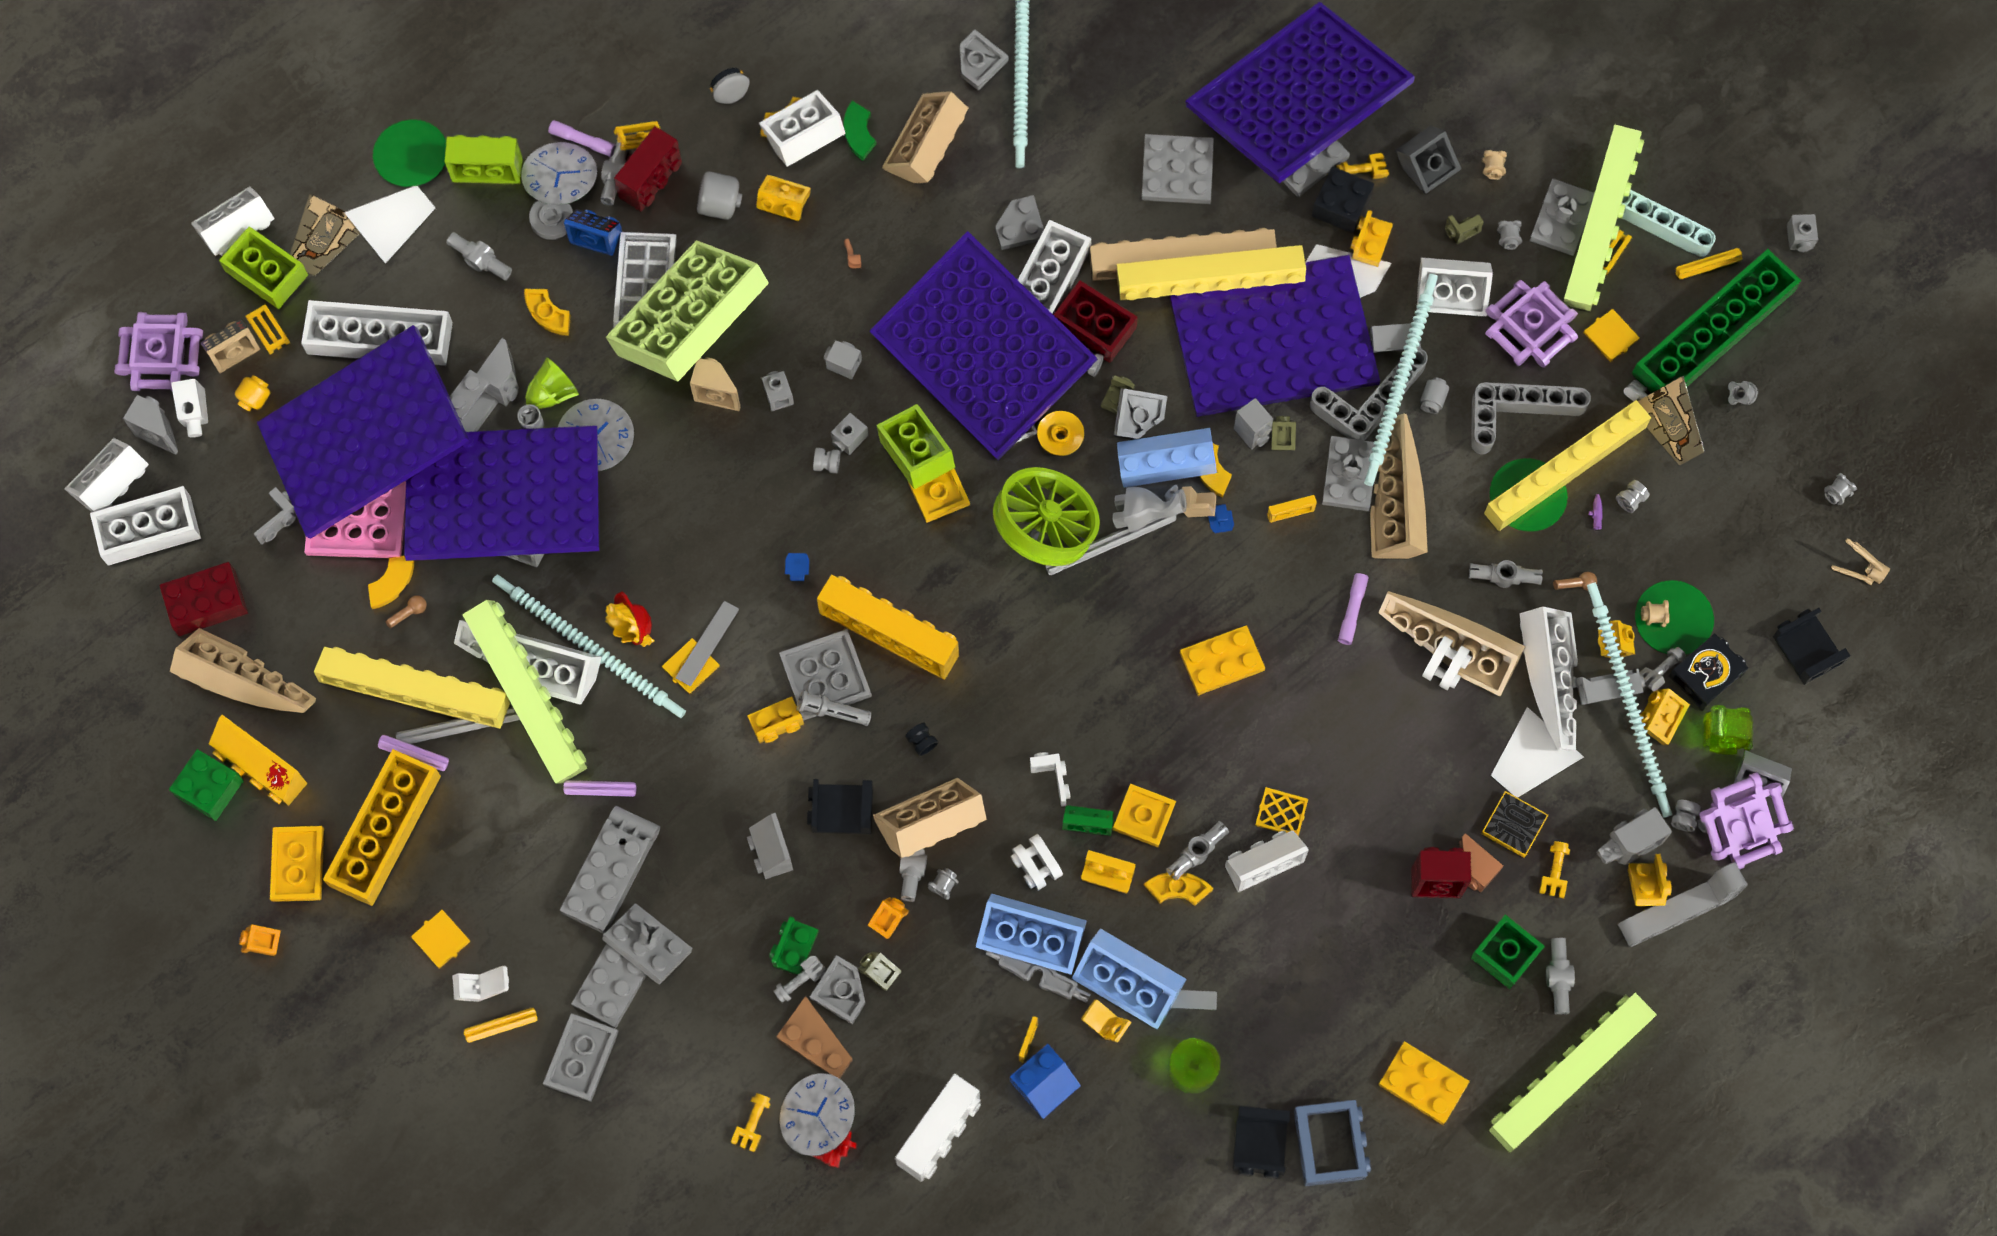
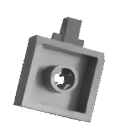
[1597,807,1672,865]

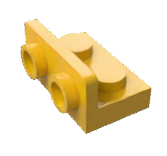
[756,175,811,221]
[1350,210,1393,267]
[1640,688,1690,745]
[747,696,804,744]
[1081,850,1136,894]
[1628,854,1671,906]

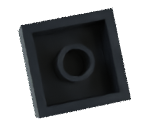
[1312,166,1374,234]

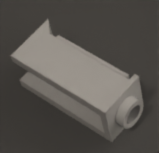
[1576,669,1645,705]

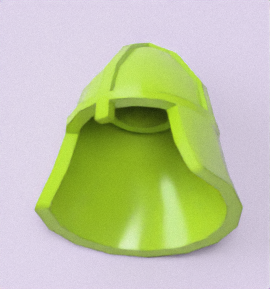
[525,358,579,409]

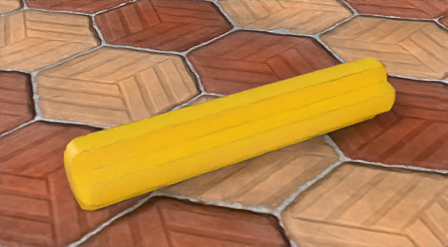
[1676,248,1743,280]
[464,1008,538,1042]

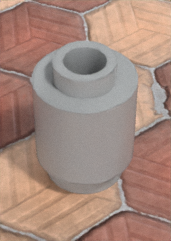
[1420,377,1449,414]

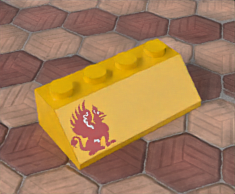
[209,715,307,806]

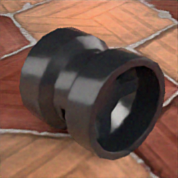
[905,722,939,756]

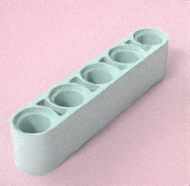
[1622,190,1716,257]

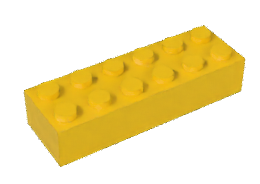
[817,574,959,680]
[323,749,441,906]

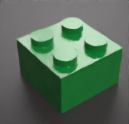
[169,749,244,821]
[1471,914,1545,989]

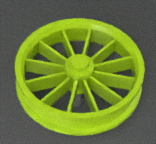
[993,467,1100,566]

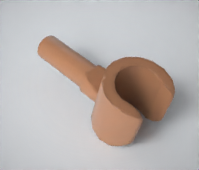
[844,239,861,268]

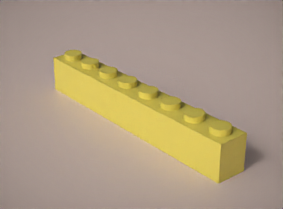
[1117,245,1306,300]
[1484,400,1651,531]
[314,647,510,729]

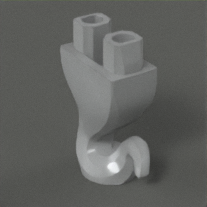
[1112,484,1187,532]

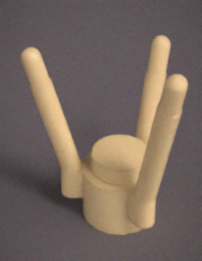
[1831,538,1890,585]

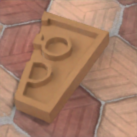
[777,996,853,1079]

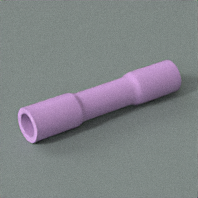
[548,120,616,157]
[1338,573,1369,645]

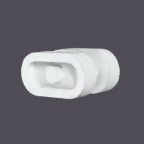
[1422,636,1472,691]
[1010,834,1063,891]

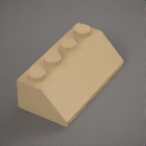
[882,91,968,183]
[873,778,987,858]

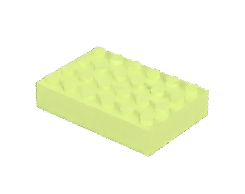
[606,240,769,382]

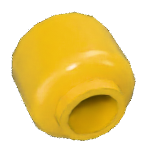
[234,375,270,411]

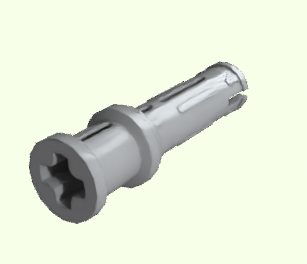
[796,690,871,726]

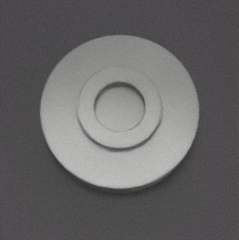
[529,201,573,240]

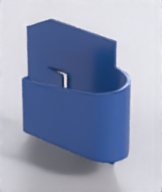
[1208,504,1234,533]
[785,553,809,581]

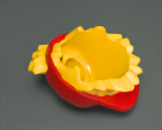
[605,591,655,647]

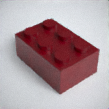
[614,126,682,212]
[1054,280,1138,363]
[159,562,248,636]
[1411,847,1471,898]

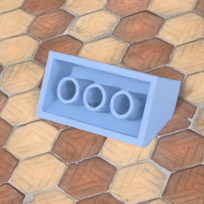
[1117,428,1217,488]
[976,894,1087,974]
[1072,929,1186,1030]

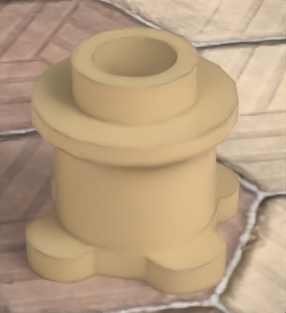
[1483,150,1507,180]
[1641,600,1669,627]

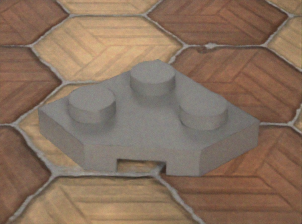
[960,30,1009,91]
[995,195,1044,250]
[1113,388,1167,439]
[810,955,866,1024]

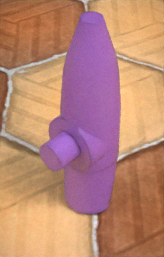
[1588,494,1603,530]

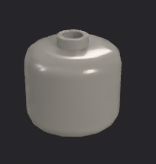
[697,171,742,220]

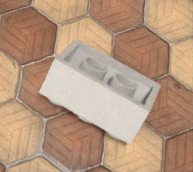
[759,90,846,166]
[191,187,274,256]
[1417,258,1493,317]
[64,438,149,512]
[1225,830,1309,892]

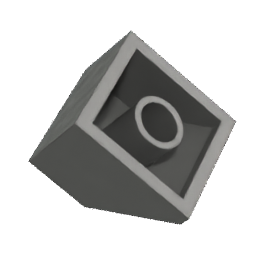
[1395,126,1461,194]

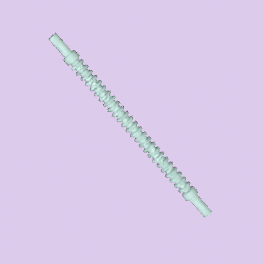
[1013,0,1029,168]
[1364,274,1438,486]
[492,574,686,719]
[1587,582,1673,818]

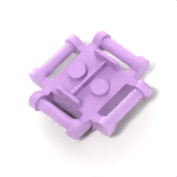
[1485,280,1578,368]
[114,312,203,392]
[1699,772,1794,869]

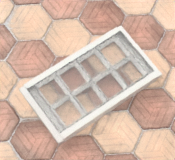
[613,232,677,327]

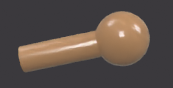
[1553,572,1597,591]
[385,595,427,629]

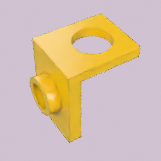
[1081,999,1131,1042]

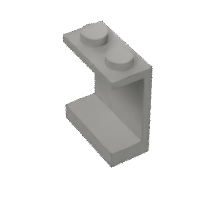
[450,370,498,432]

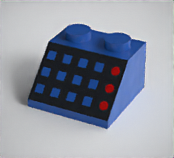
[564,209,622,256]

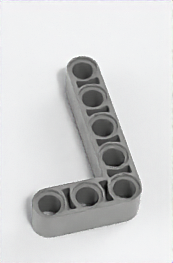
[1310,348,1428,440]
[1471,382,1591,455]
[1618,862,1748,947]

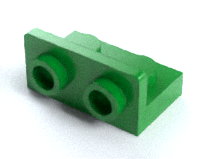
[1062,805,1114,836]
[769,916,819,976]

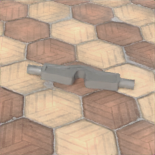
[986,951,1091,1003]

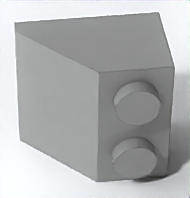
[477,338,519,407]
[123,395,178,455]
[747,813,793,879]

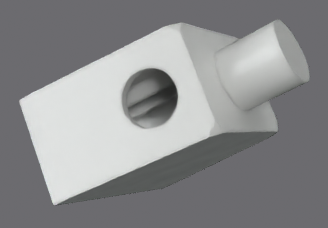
[171,379,208,437]

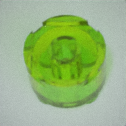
[1703,705,1753,755]
[1168,1038,1220,1093]

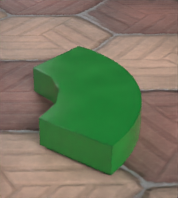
[844,101,876,161]

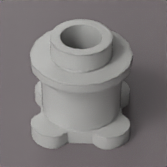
[1497,220,1522,250]
[1728,381,1758,405]
[1824,473,1857,505]
[928,868,959,900]

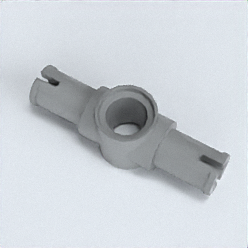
[600,141,629,206]
[447,232,512,280]
[1468,560,1543,588]
[1166,821,1229,881]
[899,849,927,902]
[1546,938,1575,1014]

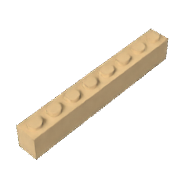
[1089,228,1277,281]

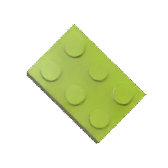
[445,135,523,184]
[219,226,308,310]
[876,404,955,489]

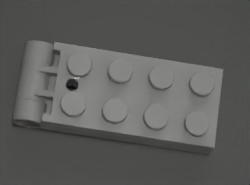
[560,806,660,934]

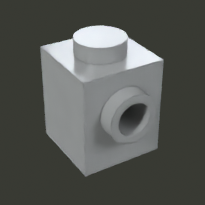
[1787,214,1818,252]
[824,340,862,379]
[762,371,794,411]
[831,413,868,455]

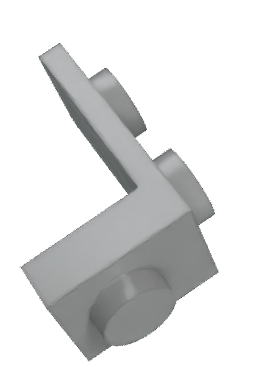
[254,487,297,545]

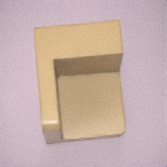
[1182,486,1216,517]

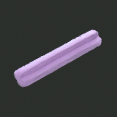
[378,735,449,771]
[563,780,636,797]

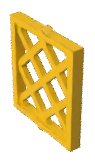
[1255,787,1308,836]
[1019,1016,1038,1063]

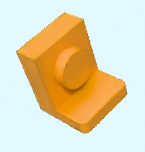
[868,897,909,939]
[239,924,281,956]

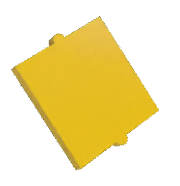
[1583,309,1640,362]
[662,638,720,694]
[411,910,471,969]

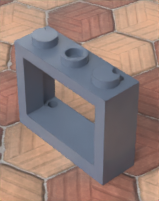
[1294,1100,1371,1186]

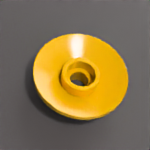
[1037,411,1084,456]

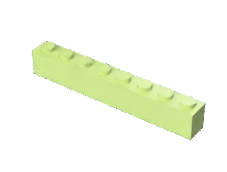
[1564,125,1645,312]
[463,600,587,784]
[1489,993,1657,1153]

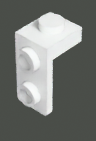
[1030,752,1070,807]
[452,966,509,1002]

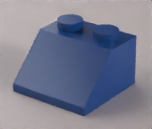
[1010,1044,1081,1119]

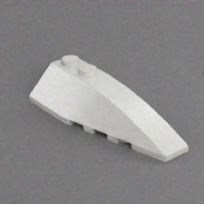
[1519,607,1578,751]
[454,620,602,704]

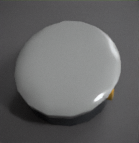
[710,68,750,104]

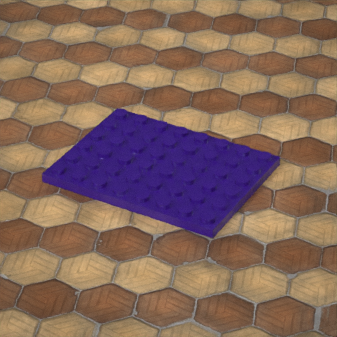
[1185,2,1414,183]
[870,231,1098,460]
[1169,255,1380,417]
[257,325,470,539]
[404,426,599,561]

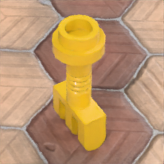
[1336,153,1389,179]
[1539,841,1570,898]
[731,1093,771,1152]

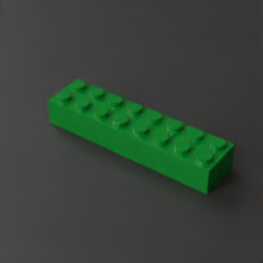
[1632,249,1802,393]

